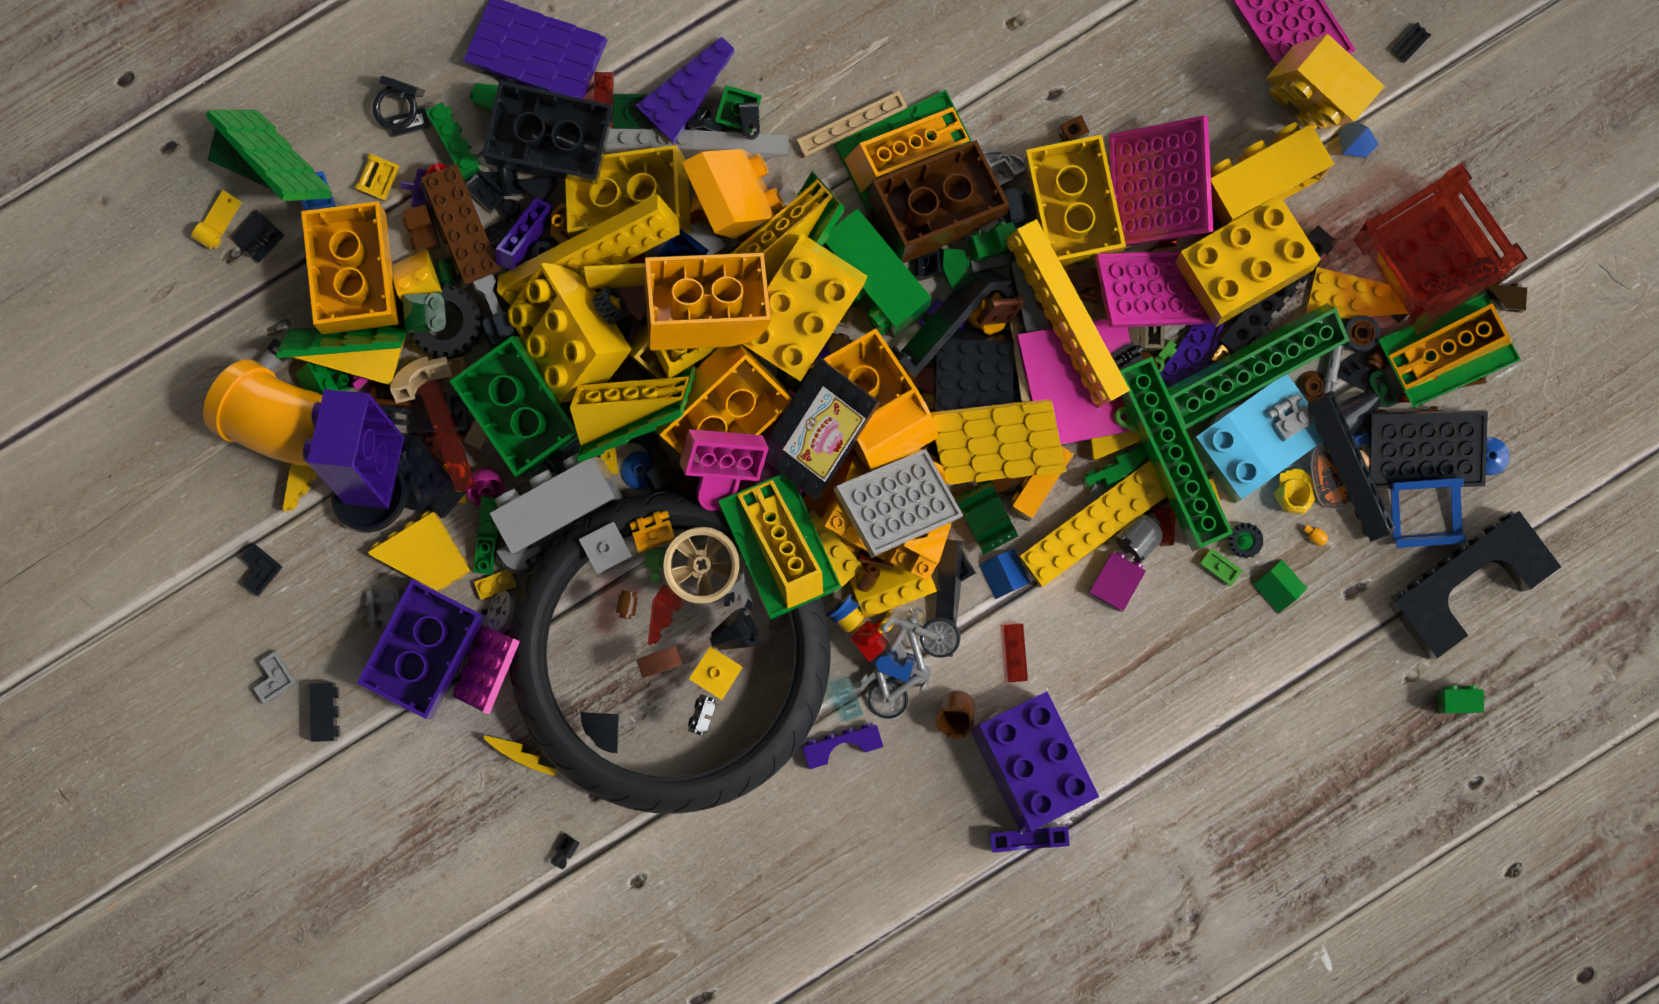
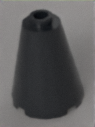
[1338,391,1380,434]

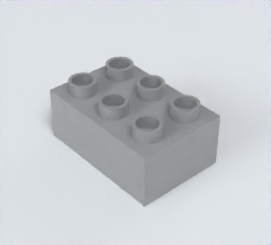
[490,453,624,555]

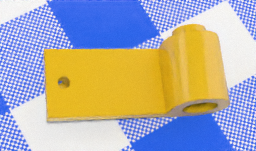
[191,190,243,250]

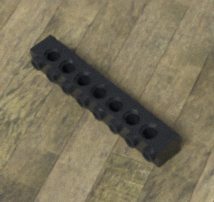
[1218,225,1335,353]

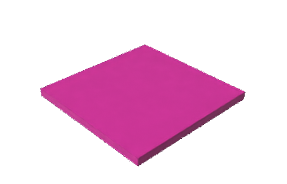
[1016,319,1131,445]

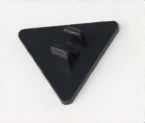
[1337,352,1368,391]

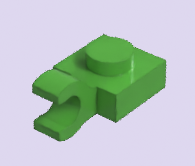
[1155,339,1177,373]
[645,548,665,582]

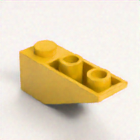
[283,464,320,513]

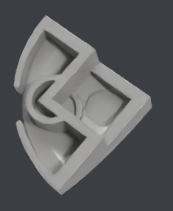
[983,150,1026,188]

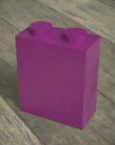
[1089,551,1146,612]

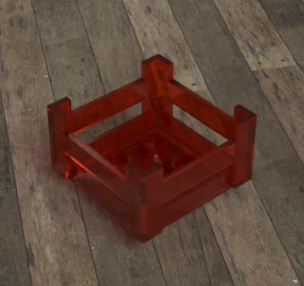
[1353,163,1528,335]

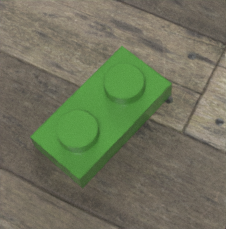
[1200,548,1243,586]

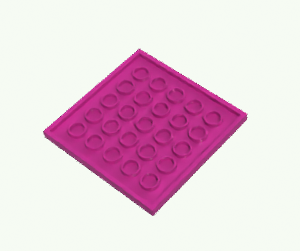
[1109,115,1213,246]

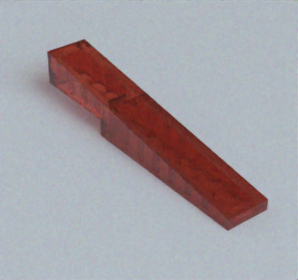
[419,380,477,493]

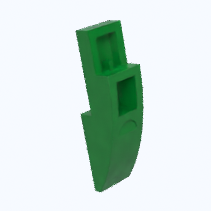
[1082,443,1148,489]
[473,495,499,575]

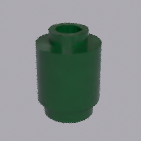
[435,259,457,287]

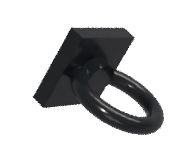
[372,76,425,131]

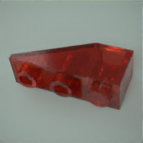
[647,584,685,646]

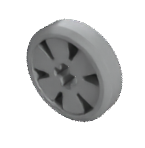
[487,591,517,634]

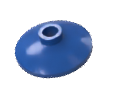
[1486,437,1509,475]
[621,451,651,489]

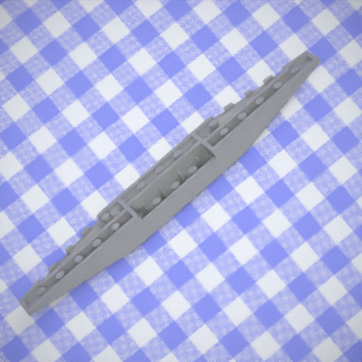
[485,129,789,160]

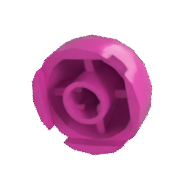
[466,468,505,506]

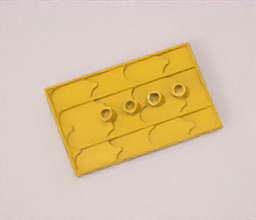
[930,399,1067,485]

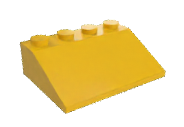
[849,556,937,620]

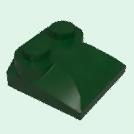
[402,291,446,333]

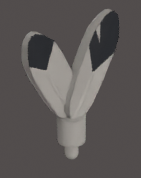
[724,568,753,610]

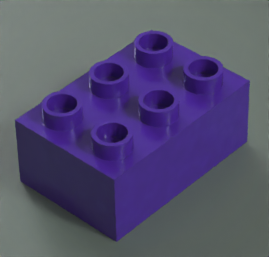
[303,389,405,509]
[357,579,486,719]
[970,691,1099,834]

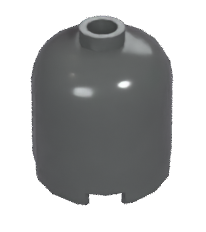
[1114,514,1163,563]

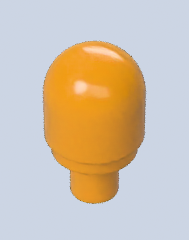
[1303,524,1328,546]

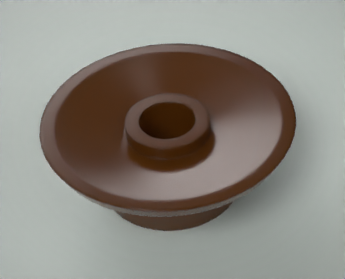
[1296,371,1325,403]

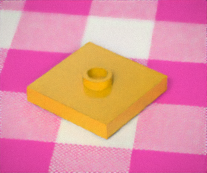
[689,646,743,700]

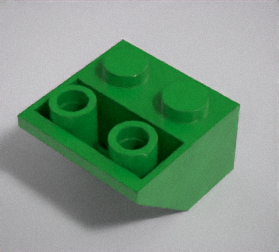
[296,362,354,395]

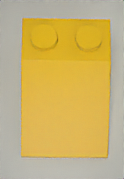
[393,249,442,302]

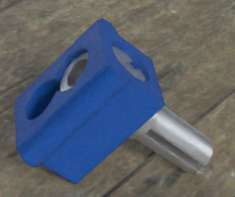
[1353,431,1370,457]

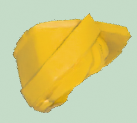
[1274,468,1315,514]

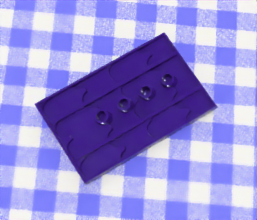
[463,0,608,99]

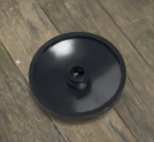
[331,469,408,533]

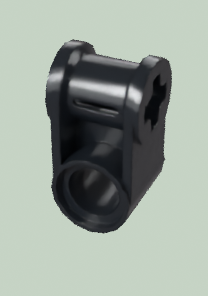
[739,102,760,140]

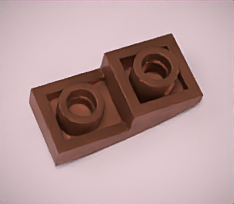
[636,646,682,678]

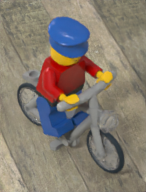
[826,594,961,719]

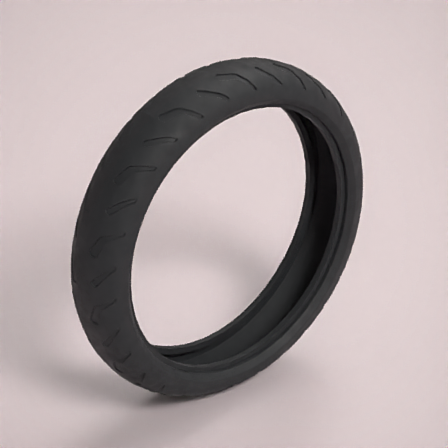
[509,491,831,814]

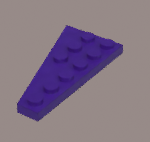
[636,37,735,145]
[1160,323,1224,388]

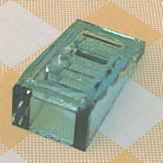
[831,677,864,722]

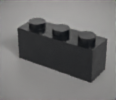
[310,683,340,742]

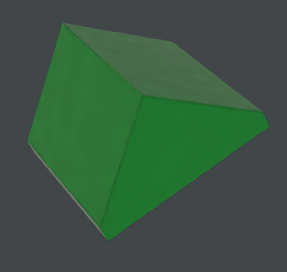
[1253,560,1308,614]

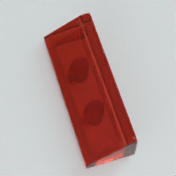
[1003,623,1028,683]

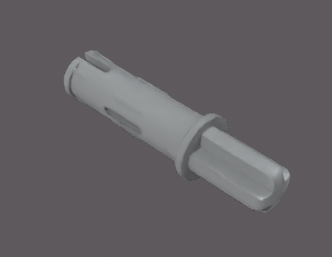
[1322,345,1343,394]

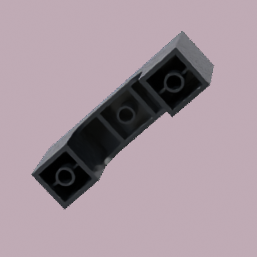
[1388,511,1561,659]

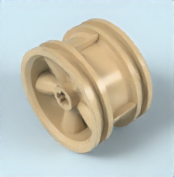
[663,527,740,604]

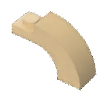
[390,356,452,403]

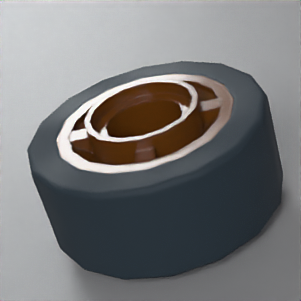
[1344,315,1380,352]

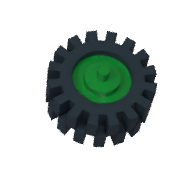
[1229,522,1263,559]

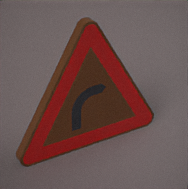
[858,549,894,569]

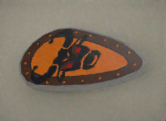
[1310,447,1349,509]

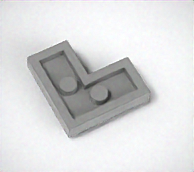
[253,651,297,705]

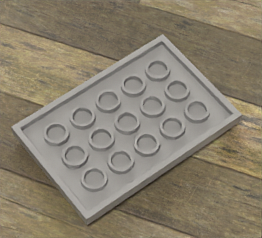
[833,449,963,558]

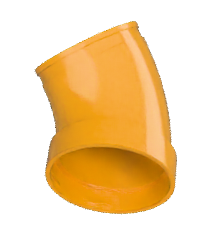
[203,359,323,469]

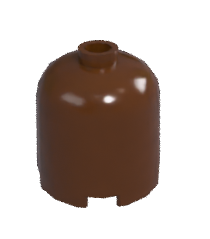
[935,690,976,739]

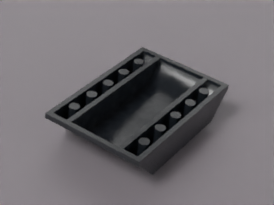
[934,328,1014,412]

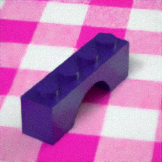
[803,722,884,770]
[989,826,1070,853]

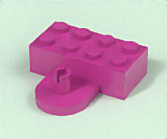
[679,429,769,511]

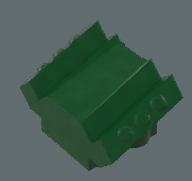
[954,480,1019,555]

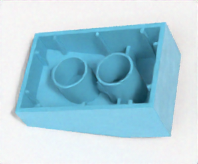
[1191,374,1324,504]

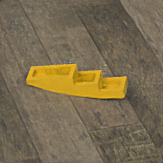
[484,735,558,776]

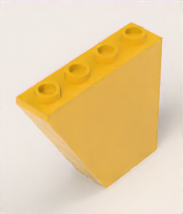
[368,511,472,592]

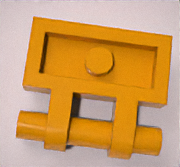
[630,510,675,553]

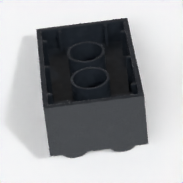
[482,81,614,184]

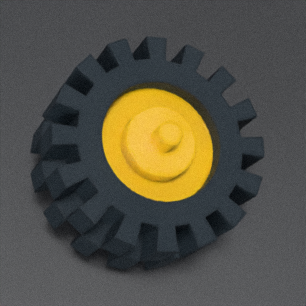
[593,287,628,325]

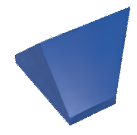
[1338,121,1379,158]

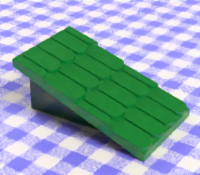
[206,110,332,201]

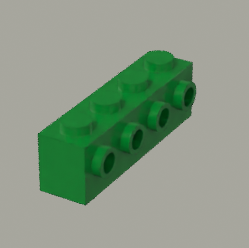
[426,102,481,181]

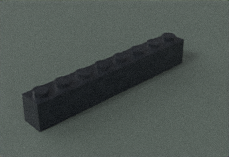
[1307,391,1395,542]

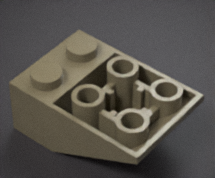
[1105,312,1165,351]

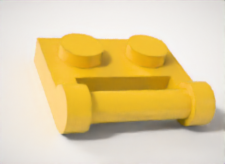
[354,154,400,201]

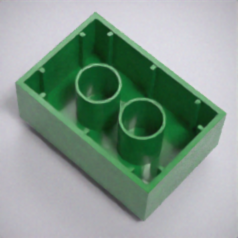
[822,208,932,338]
[450,336,578,477]

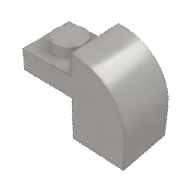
[496,545,542,575]

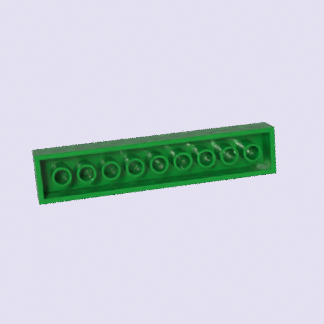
[1167,303,1350,429]
[1120,357,1233,552]

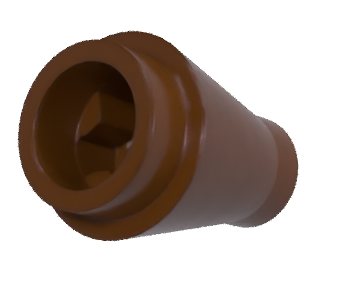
[1366,344,1387,371]

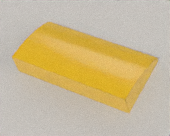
[584,263,645,289]

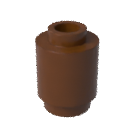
[856,564,880,592]
[616,590,638,619]

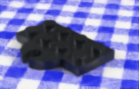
[398,437,467,519]

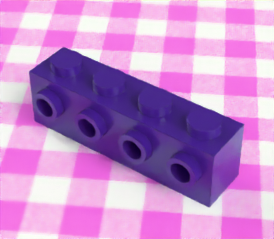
[495,198,552,271]

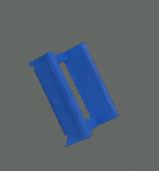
[1390,478,1467,548]

